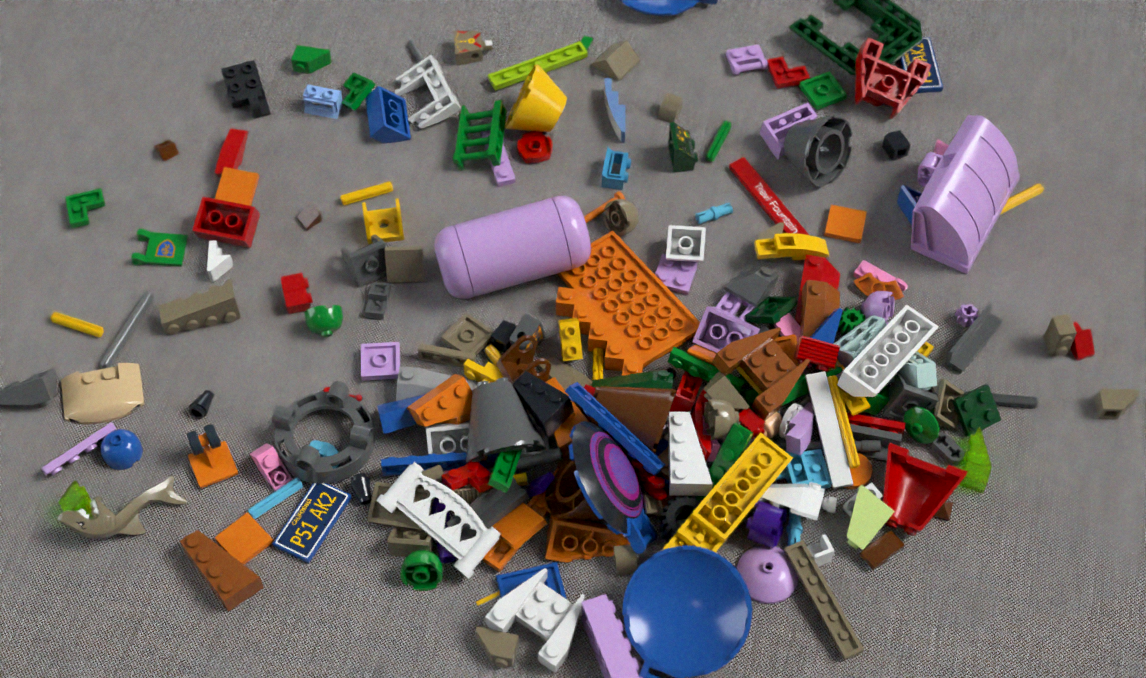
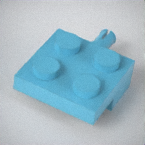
[776,449,832,489]

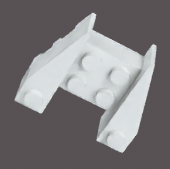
[485,568,585,673]

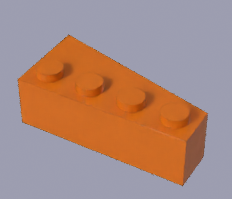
[546,377,589,457]

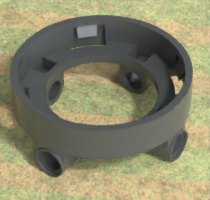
[272,381,375,484]

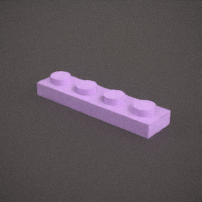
[480,131,516,187]
[41,422,116,476]

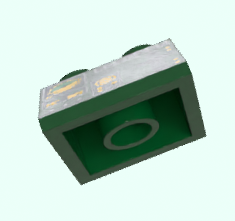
[668,122,698,173]

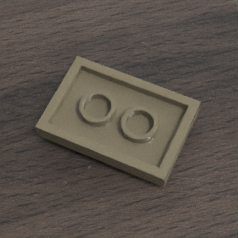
[367,481,434,532]

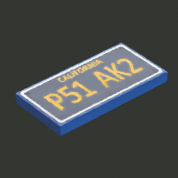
[899,37,943,93]
[273,483,352,564]

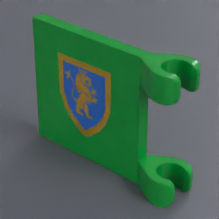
[131,229,188,267]

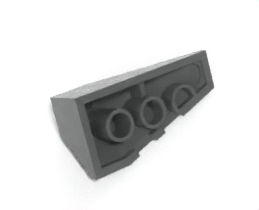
[0,368,57,406]

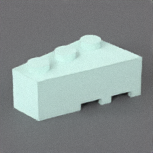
[834,315,887,368]
[891,352,937,390]

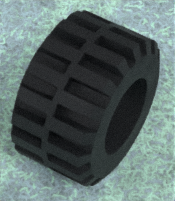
[660,495,703,544]

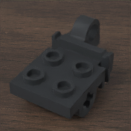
[221,60,271,119]

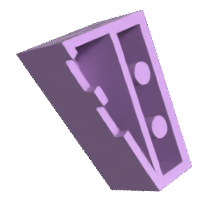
[760,103,817,160]

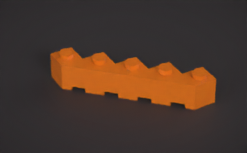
[556,287,644,375]

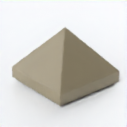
[642,494,663,516]

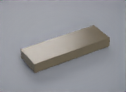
[418,343,476,368]

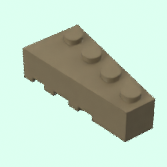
[159,279,241,335]

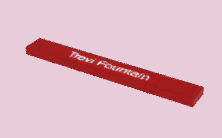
[729,157,809,235]

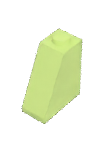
[846,485,895,550]

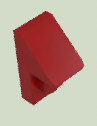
[1070,321,1095,361]

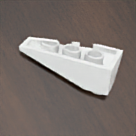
[759,482,825,520]

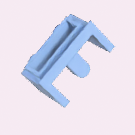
[303,85,343,119]

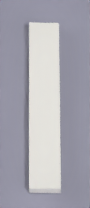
[805,371,853,489]

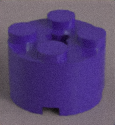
[747,501,787,548]

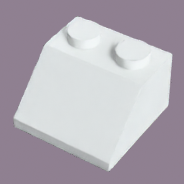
[666,225,706,262]

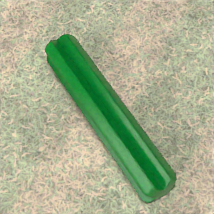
[705,120,732,162]

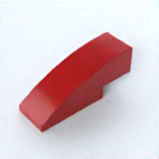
[215,128,248,178]

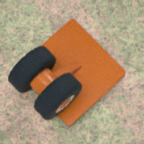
[186,424,238,488]

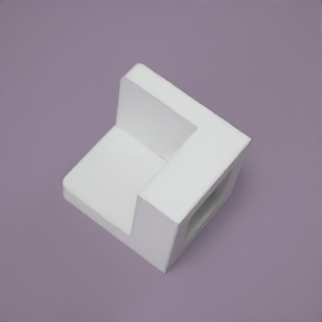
[807,534,834,567]

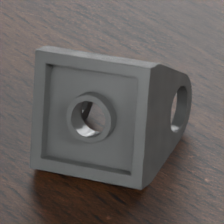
[341,234,387,287]
[883,371,939,421]

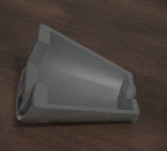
[466,377,546,464]

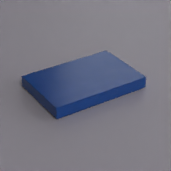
[496,562,567,599]

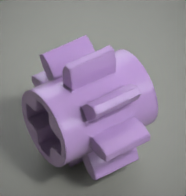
[955,304,979,327]

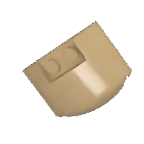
[61,363,145,424]

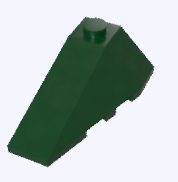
[592,370,673,411]

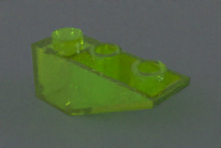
[959,427,992,493]

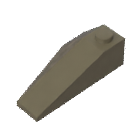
[538,355,592,413]

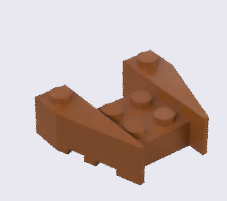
[712,327,810,421]

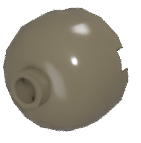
[604,199,639,237]
[704,399,739,440]

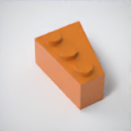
[407,374,472,427]

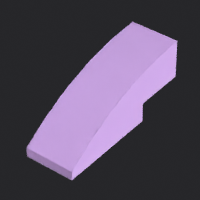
[786,402,813,456]

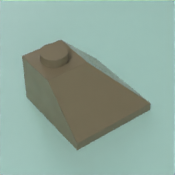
[703,371,750,409]

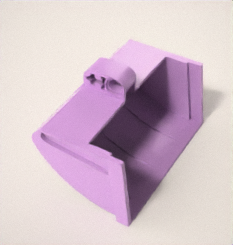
[911,115,1020,274]

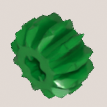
[837,307,866,336]

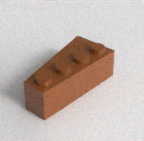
[180,529,264,612]

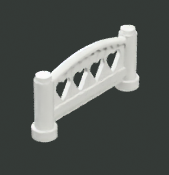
[376,462,501,579]

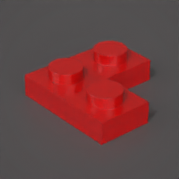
[767,56,810,89]
[441,462,493,493]

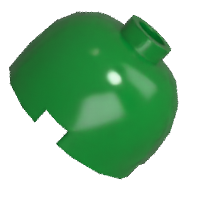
[304,305,343,337]
[400,550,443,591]

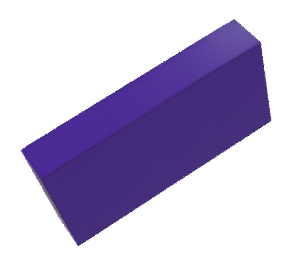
[525,472,555,498]

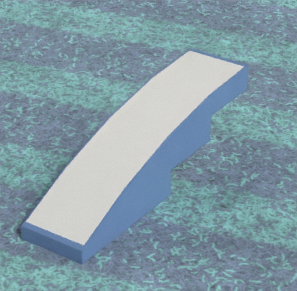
[604,78,625,143]

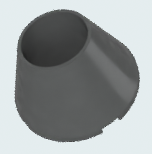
[784,115,853,187]

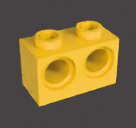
[558,318,583,361]

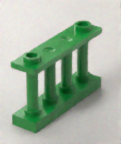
[453,100,507,171]

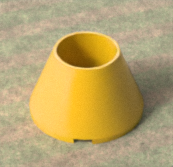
[505,64,567,132]

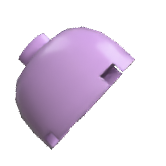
[861,291,895,325]

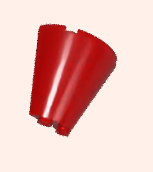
[883,443,968,536]

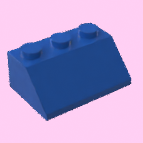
[365,86,411,143]

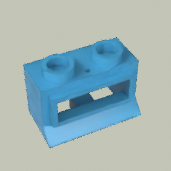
[602,147,631,190]

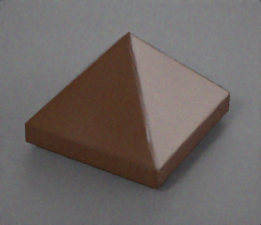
[933,501,953,521]

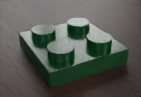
[745,296,798,324]
[952,384,1001,436]

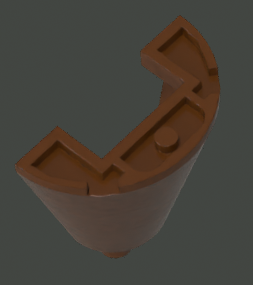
[587,386,676,454]

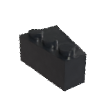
[513,371,574,438]

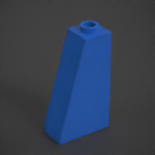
[377,394,425,434]

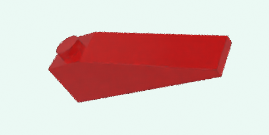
[795,254,840,325]

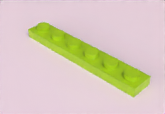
[488,41,588,91]

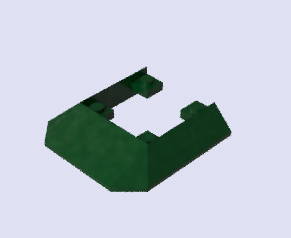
[789,0,922,75]

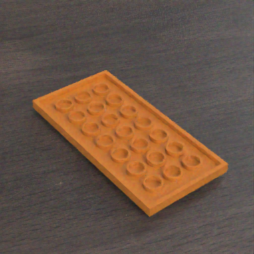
[557,231,700,368]

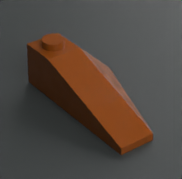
[801,280,840,337]

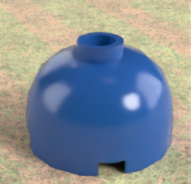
[101,429,143,470]

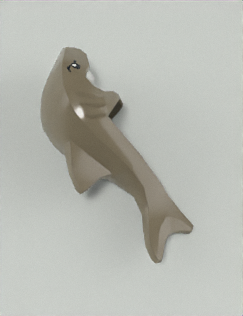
[57,475,187,539]

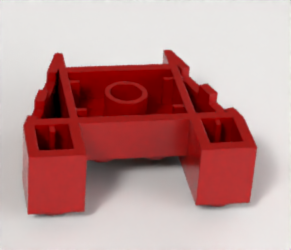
[855,37,931,120]

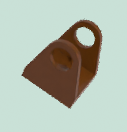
[496,335,551,385]

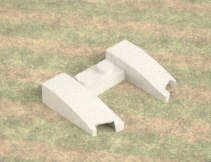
[395,55,461,129]

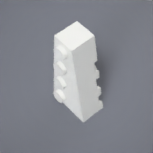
[668,412,712,496]

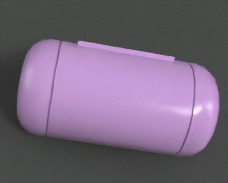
[434,195,591,299]

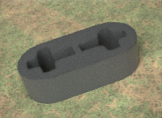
[931,432,965,466]

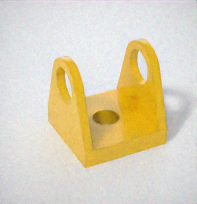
[362,198,404,245]

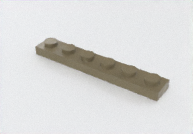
[784,540,864,661]

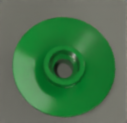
[903,407,939,444]

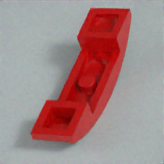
[690,389,711,462]

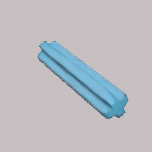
[248,477,303,519]

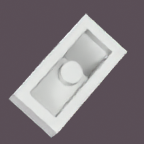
[207,240,233,282]

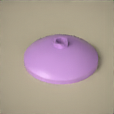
[736,545,799,604]

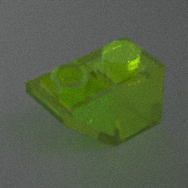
[58,480,93,517]

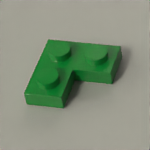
[341,72,376,111]
[65,188,106,228]

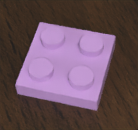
[655,254,698,295]
[361,342,400,381]

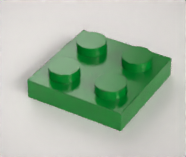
[799,71,847,110]

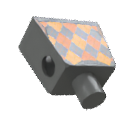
[509,313,545,350]

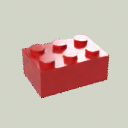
[192,196,260,248]

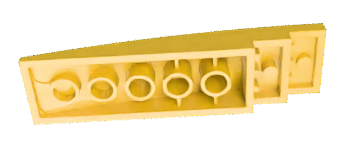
[662,433,793,552]

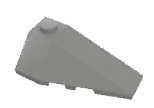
[396,367,478,401]

